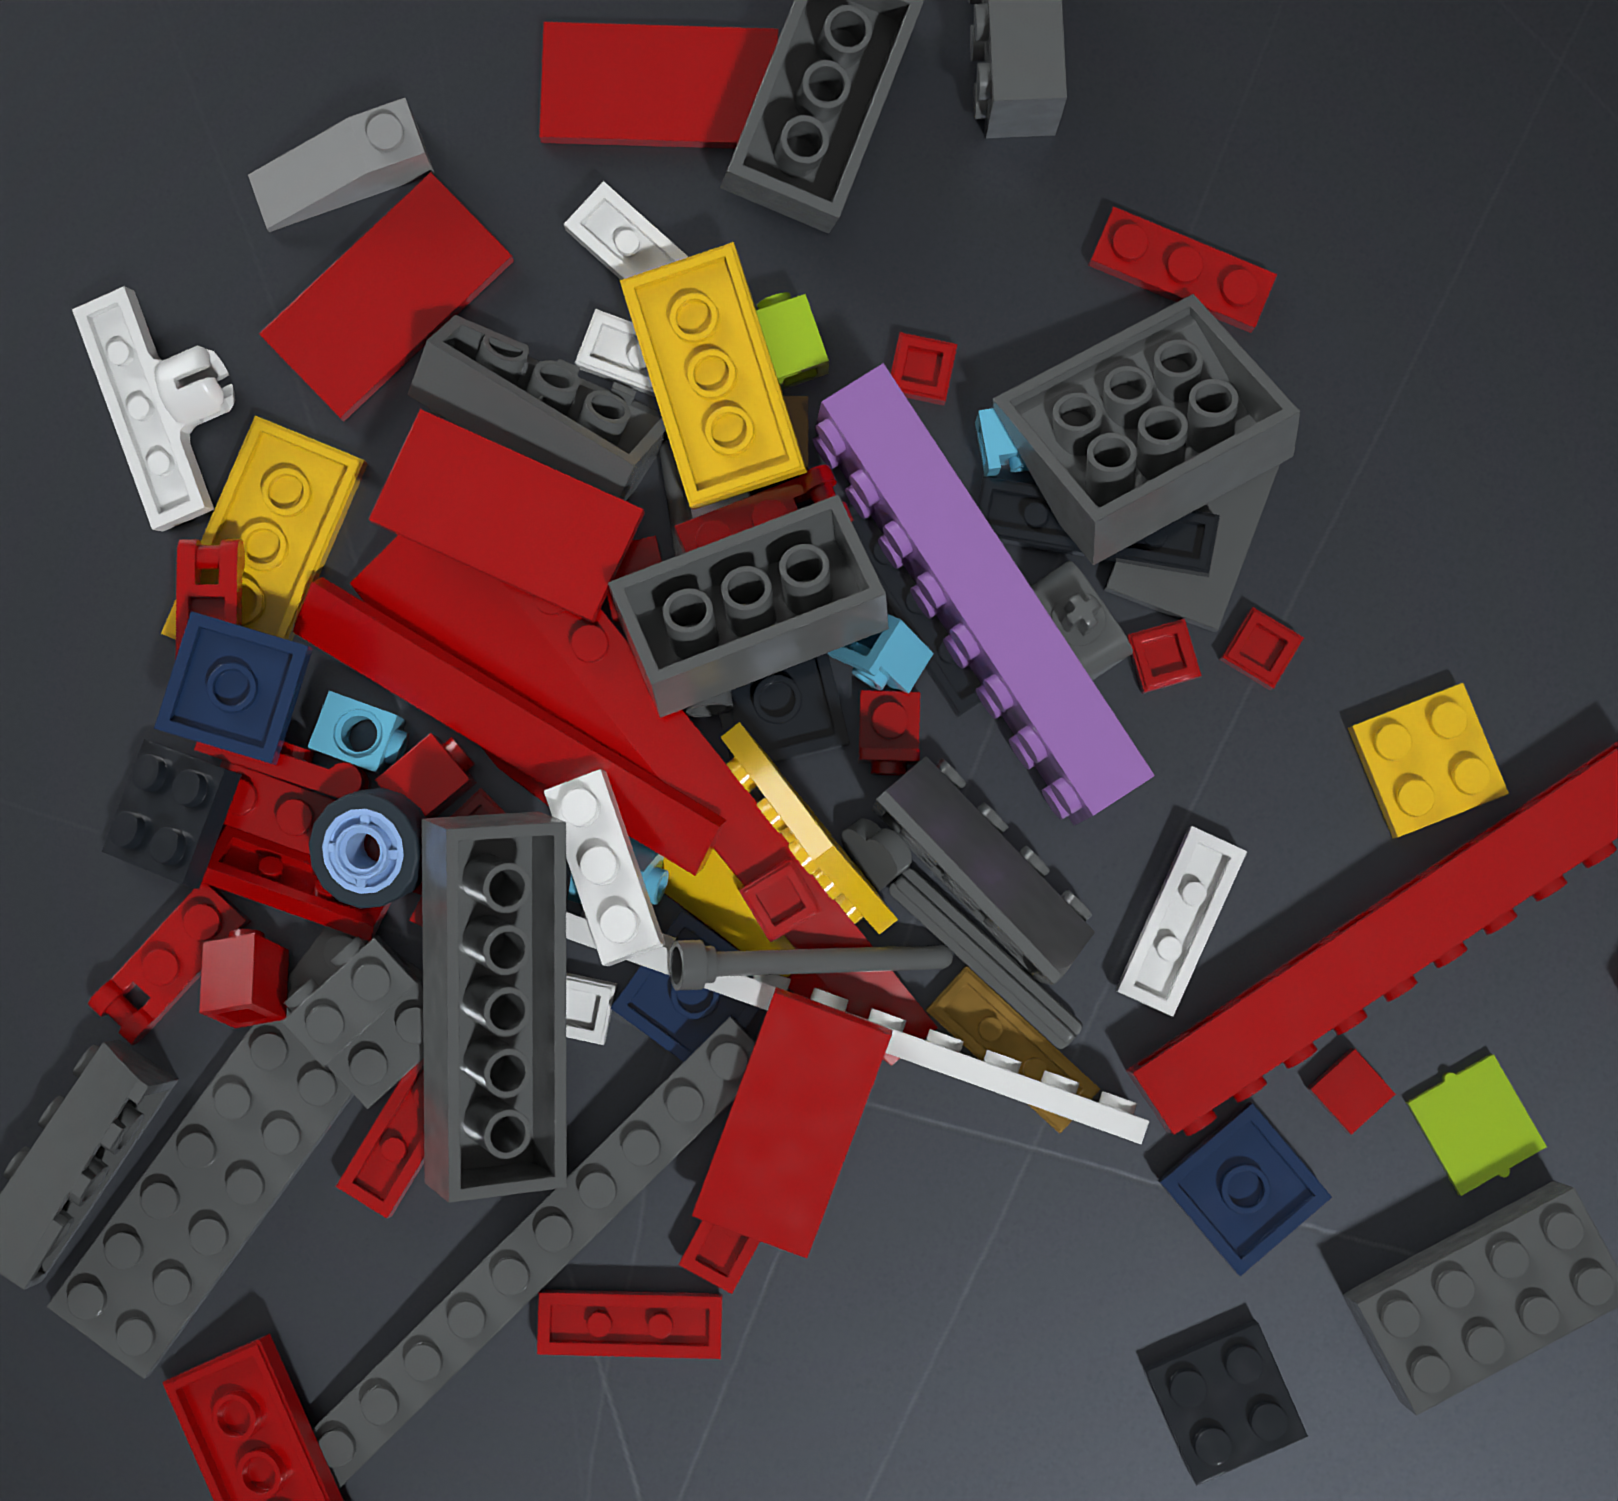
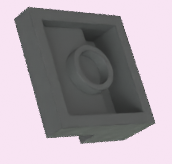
[282,935,424,1109]

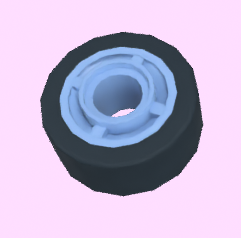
[309,788,426,908]

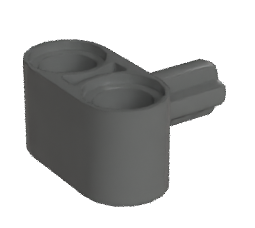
[1030,560,1133,681]

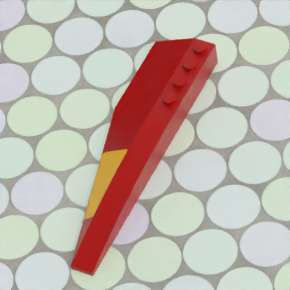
[350,535,938,1066]

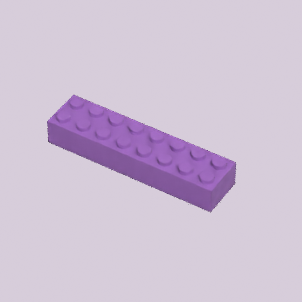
[813,363,1155,826]

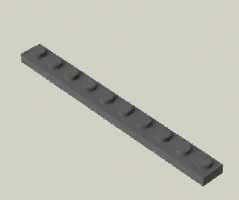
[312,1015,756,1489]

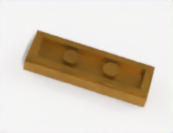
[925,966,1100,1134]

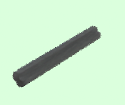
[889,867,1083,1049]

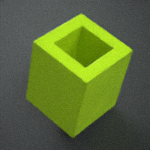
[756,292,829,390]

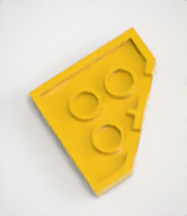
[721,722,898,935]

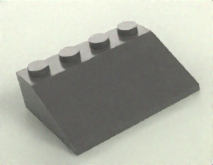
[993,294,1300,565]
[872,756,1095,985]

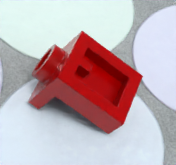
[858,690,920,776]

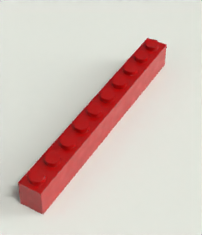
[1126,741,1618,1136]

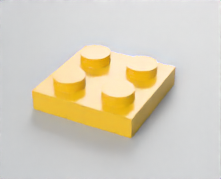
[1348,683,1509,838]

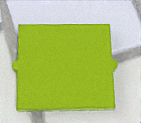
[1405,1054,1547,1196]

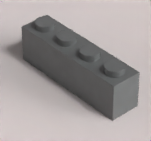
[407,315,668,501]
[0,1040,179,1290]

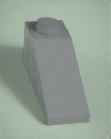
[248,98,435,232]

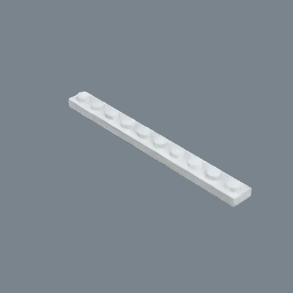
[566,909,1149,1144]

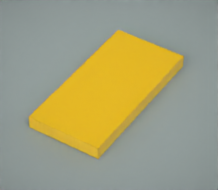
[620,242,807,510]
[161,416,368,641]

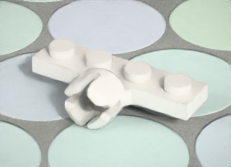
[72,286,235,532]

